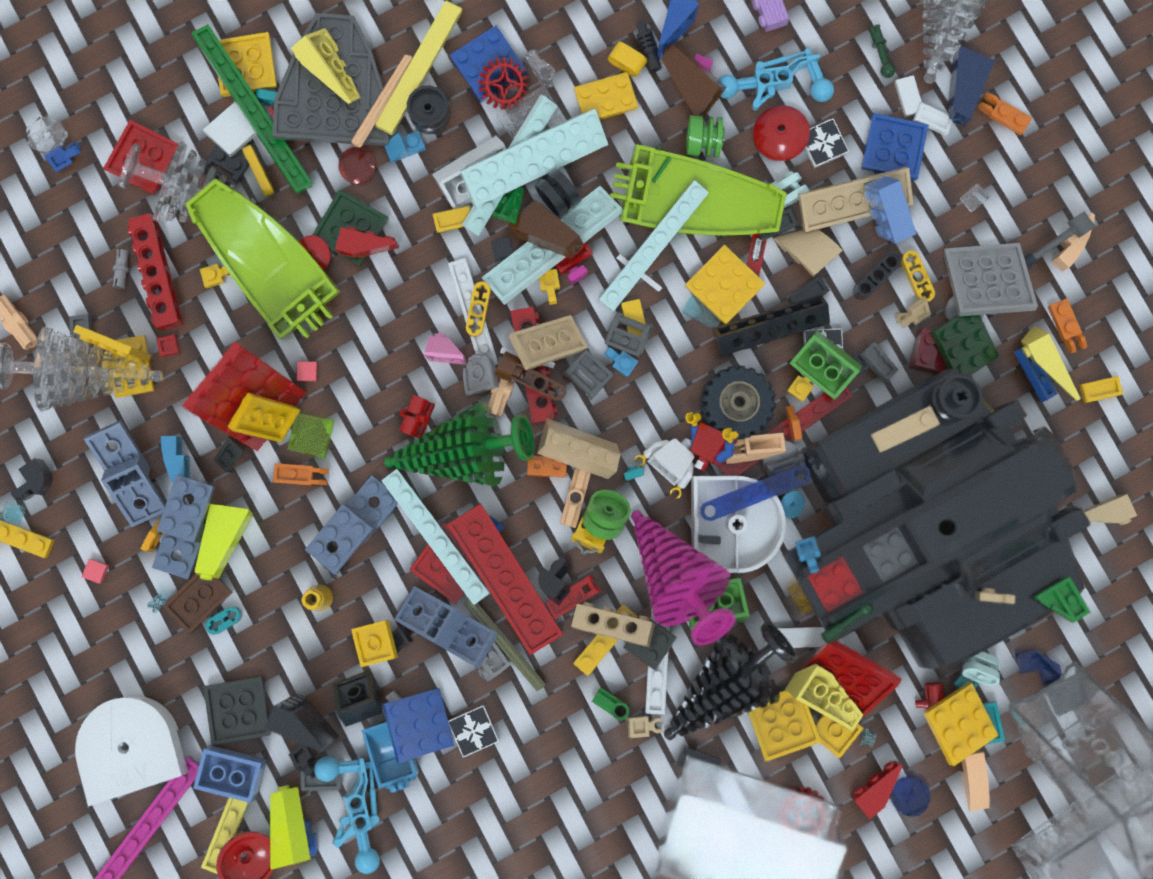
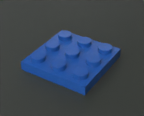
[450,25,527,103]
[861,113,928,181]
[382,688,454,763]

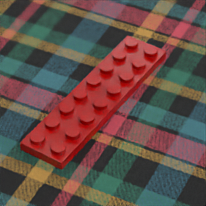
[447,503,563,655]

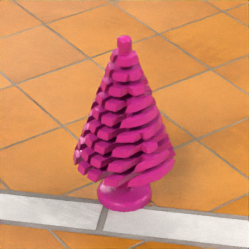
[631,510,736,646]

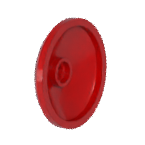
[753,105,810,161]
[216,831,274,879]

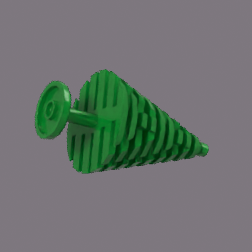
[384,402,535,487]

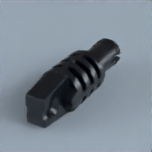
[636,20,662,73]

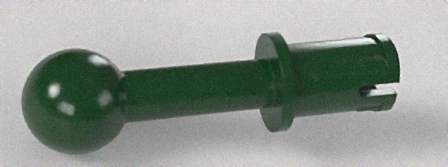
[868,24,896,78]
[821,603,873,644]

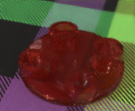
[338,147,377,185]

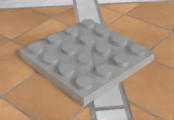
[943,243,1038,316]

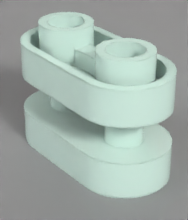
[771,171,810,209]
[962,652,1000,686]

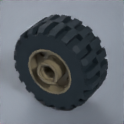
[700,365,776,440]

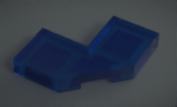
[1015,650,1063,688]

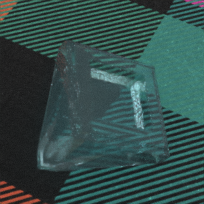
[0,501,27,525]

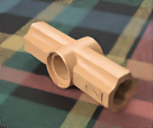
[0,295,40,350]
[487,377,514,418]
[560,468,591,528]

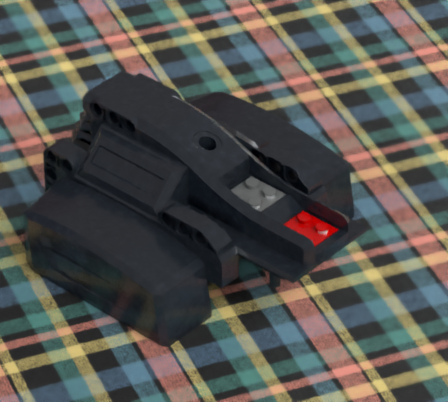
[782,369,1091,670]

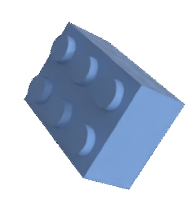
[864,176,916,244]
[193,745,267,803]

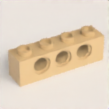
[571,602,655,647]

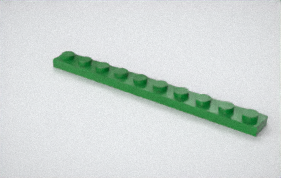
[191,25,313,195]

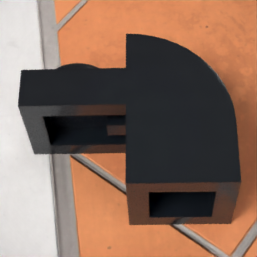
[11,458,52,501]
[538,556,571,606]

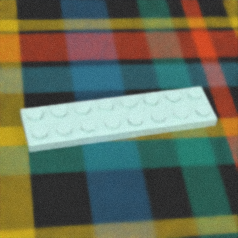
[459,109,608,207]
[482,186,623,305]

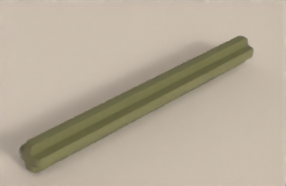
[464,598,545,691]

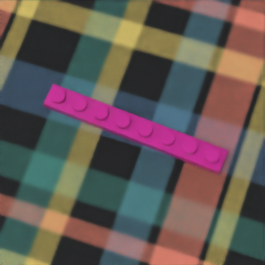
[95,756,200,879]

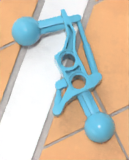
[718,48,834,111]
[314,756,380,874]

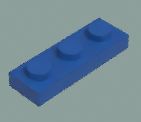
[1014,347,1058,402]

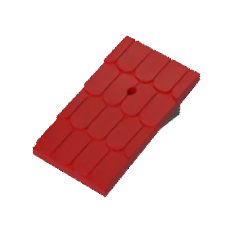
[181,341,307,451]

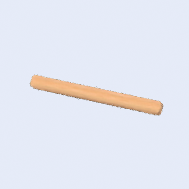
[351,55,413,148]

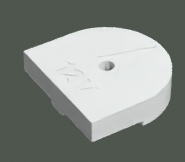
[691,476,786,573]
[75,696,188,806]

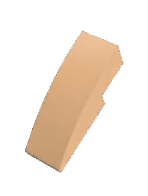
[1051,213,1095,272]
[726,433,786,464]
[961,750,990,812]

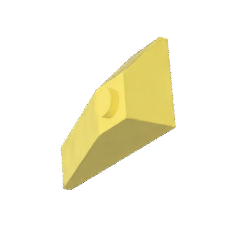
[291,28,360,104]
[1021,326,1081,401]
[785,664,863,731]

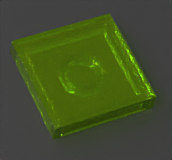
[287,413,335,458]

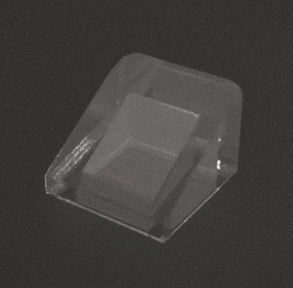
[959,183,990,212]

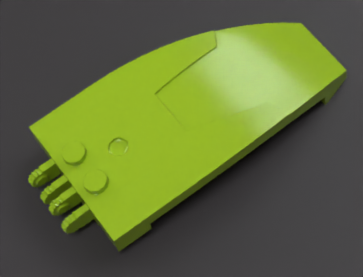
[610,144,787,236]
[186,179,341,340]

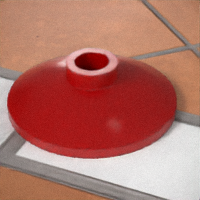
[299,235,331,270]

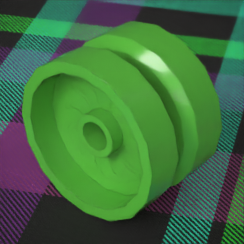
[582,490,631,540]

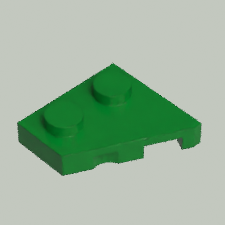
[491,186,524,224]
[1034,577,1091,623]

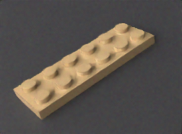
[798,167,913,232]

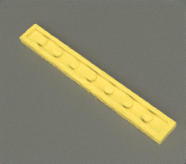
[375,1,462,136]

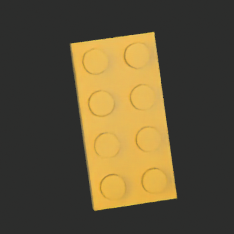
[228,393,300,443]

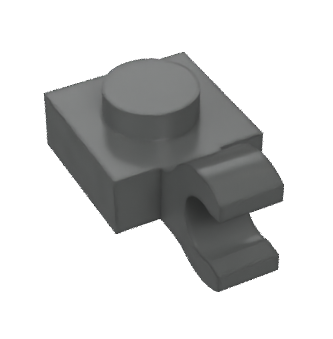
[69,314,92,350]

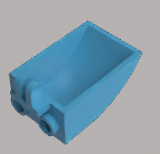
[361,722,420,793]

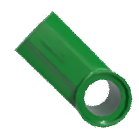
[591,687,629,720]

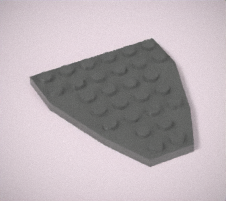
[273,13,389,146]

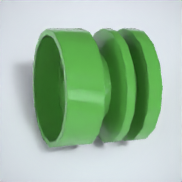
[686,115,725,158]

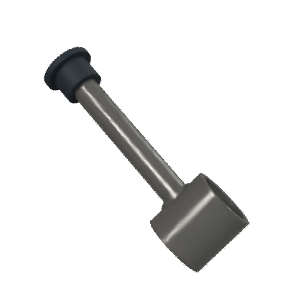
[1024,211,1096,269]

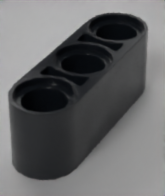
[853,253,901,300]

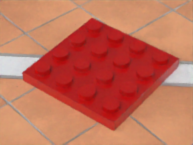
[797,641,902,718]

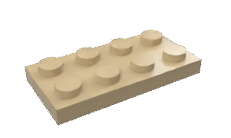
[508,315,588,370]

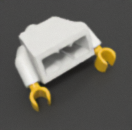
[634,438,694,499]

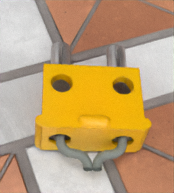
[571,517,606,555]

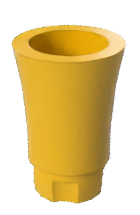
[301,584,333,611]

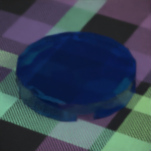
[890,776,931,817]

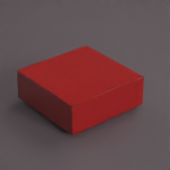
[156,334,181,358]

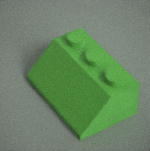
[790,330,862,400]
[688,578,749,632]

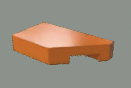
[786,406,802,442]

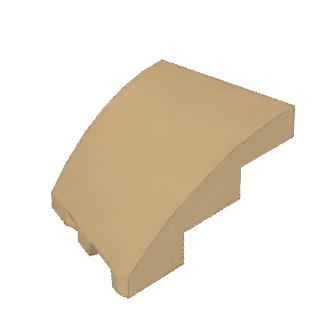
[773,229,843,276]

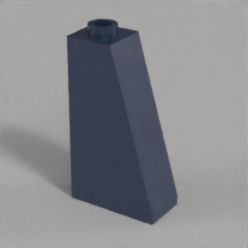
[948,46,995,126]

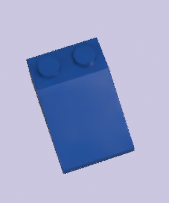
[657,0,699,60]

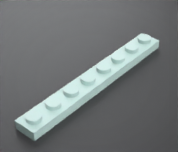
[462,95,557,236]
[598,180,709,311]
[381,469,490,605]

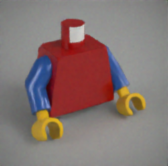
[686,412,738,472]

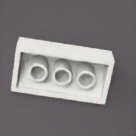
[432,136,506,209]

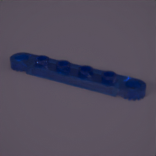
[700,465,811,521]

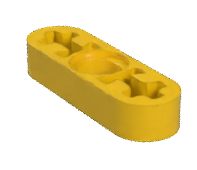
[242,144,275,197]
[900,250,935,302]
[466,282,491,337]

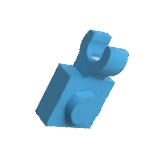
[604,347,639,378]
[795,537,821,573]

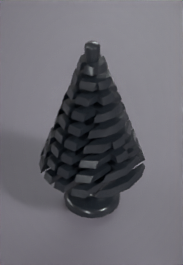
[664,622,798,741]

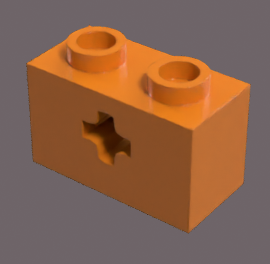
[527,456,567,478]

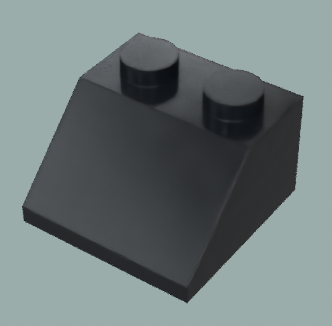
[333,670,383,727]

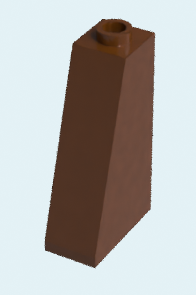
[661,44,727,118]
[508,200,584,259]

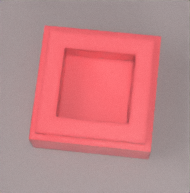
[297,362,318,381]
[82,559,109,584]

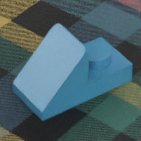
[385,131,426,163]

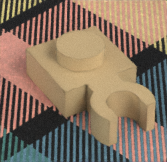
[975,588,1015,604]
[627,715,662,738]

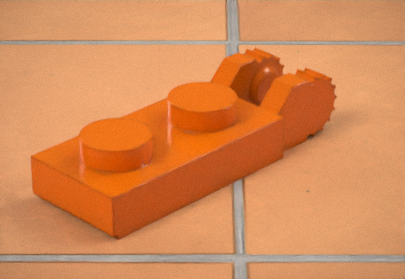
[978,93,1032,135]
[1048,298,1087,353]
[273,463,329,486]

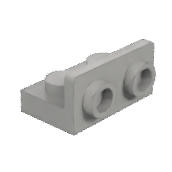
[470,642,511,681]

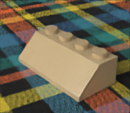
[537,418,621,479]

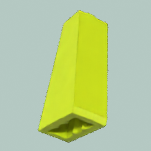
[195,504,253,581]
[270,785,311,870]

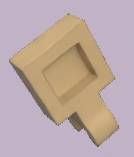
[895,298,931,328]

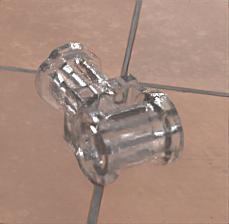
[523,49,555,88]

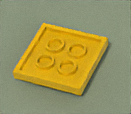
[218,32,278,97]
[685,245,765,324]
[73,325,152,363]
[923,683,999,766]
[748,690,821,762]

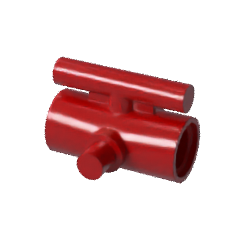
[399,395,435,438]
[915,682,945,710]

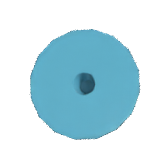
[781,491,805,518]

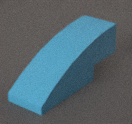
[161,436,190,495]

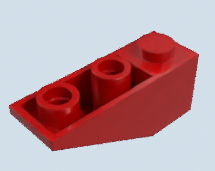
[335,226,399,258]
[850,760,903,820]

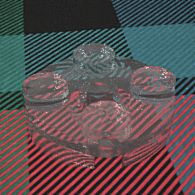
[26,115,68,154]

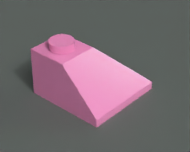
[424,333,467,365]

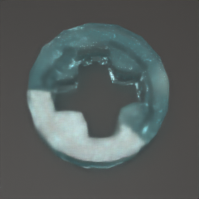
[147,594,167,613]
[860,728,876,748]

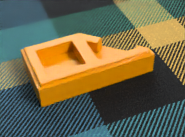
[140,520,163,552]

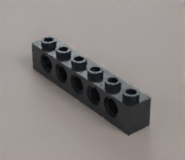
[713,295,830,356]

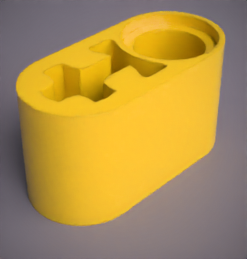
[608,42,647,77]

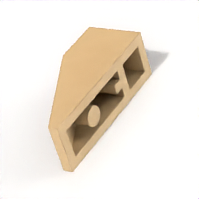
[871,406,940,453]
[1083,494,1137,525]

